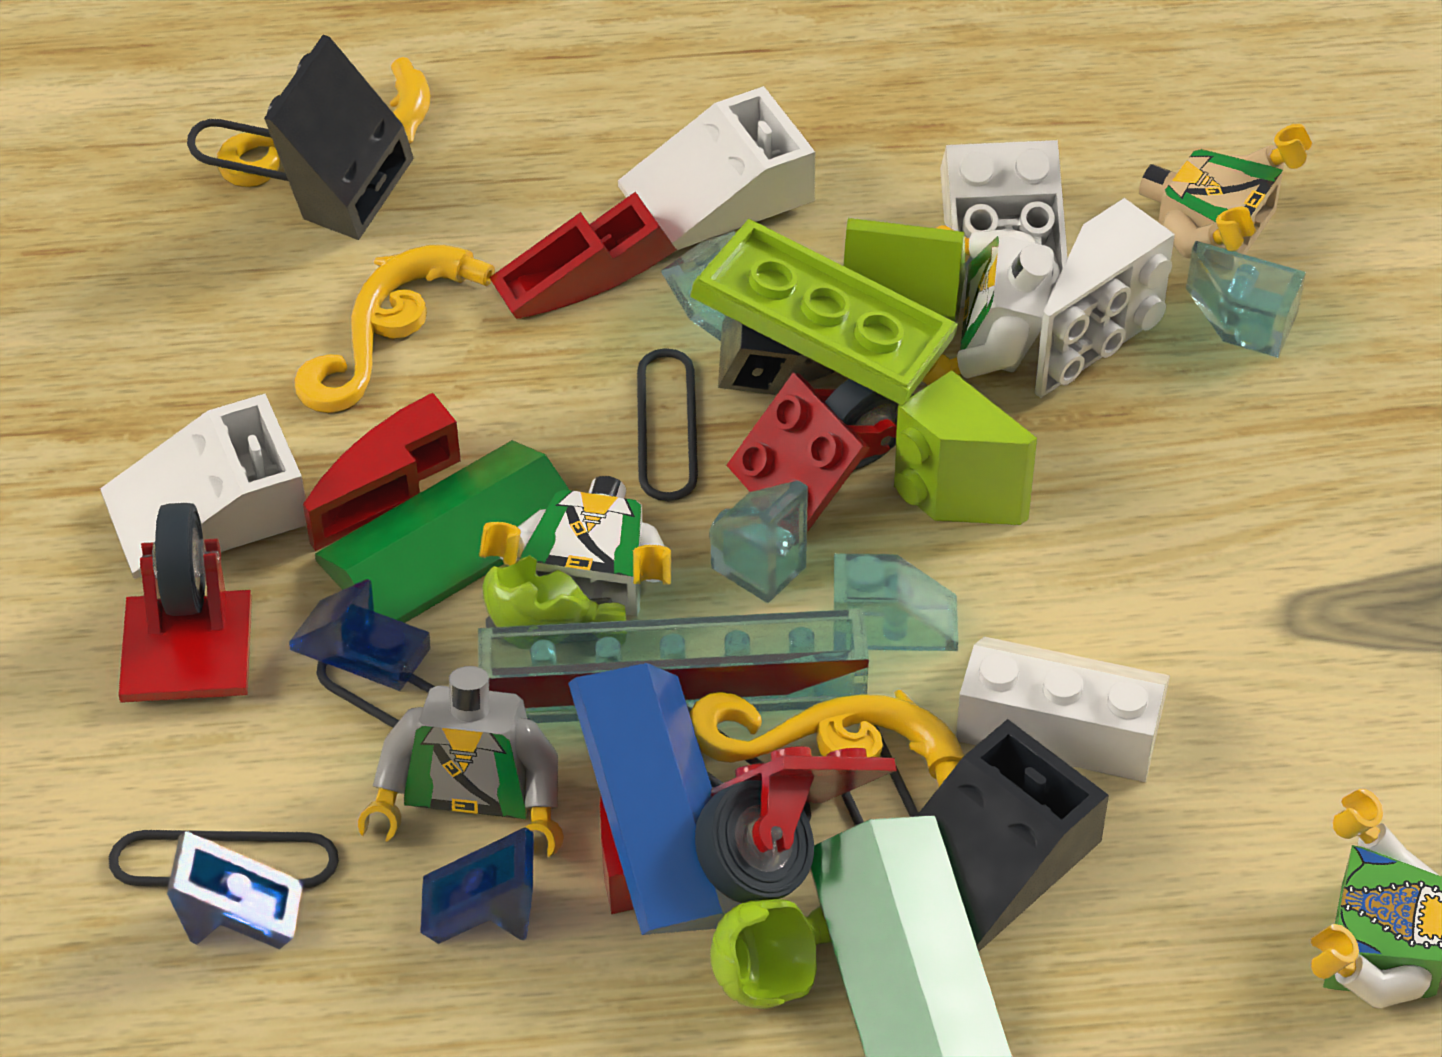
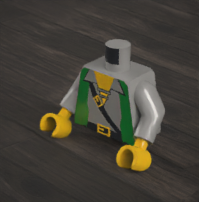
[358,666,564,858]

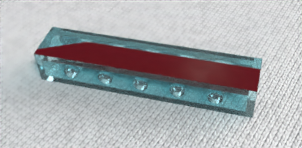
[478,609,869,723]

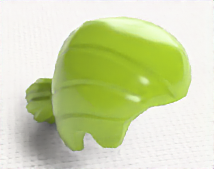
[483,555,627,645]
[710,899,831,1009]

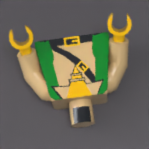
[1139,124,1312,274]

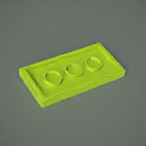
[690,219,958,406]

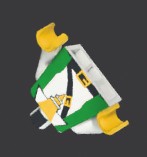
[922,225,1054,385]
[479,476,671,617]

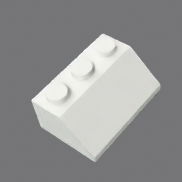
[956,637,1170,782]

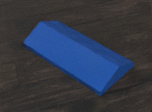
[568,663,742,935]

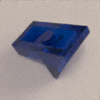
[289,579,431,691]
[420,827,534,944]
[167,831,303,950]

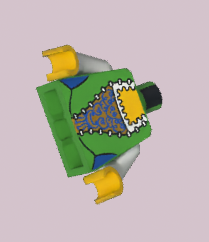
[1311,789,1442,1009]

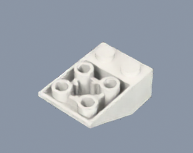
[618,86,815,250]
[940,140,1068,308]
[1035,198,1175,398]
[100,394,306,579]

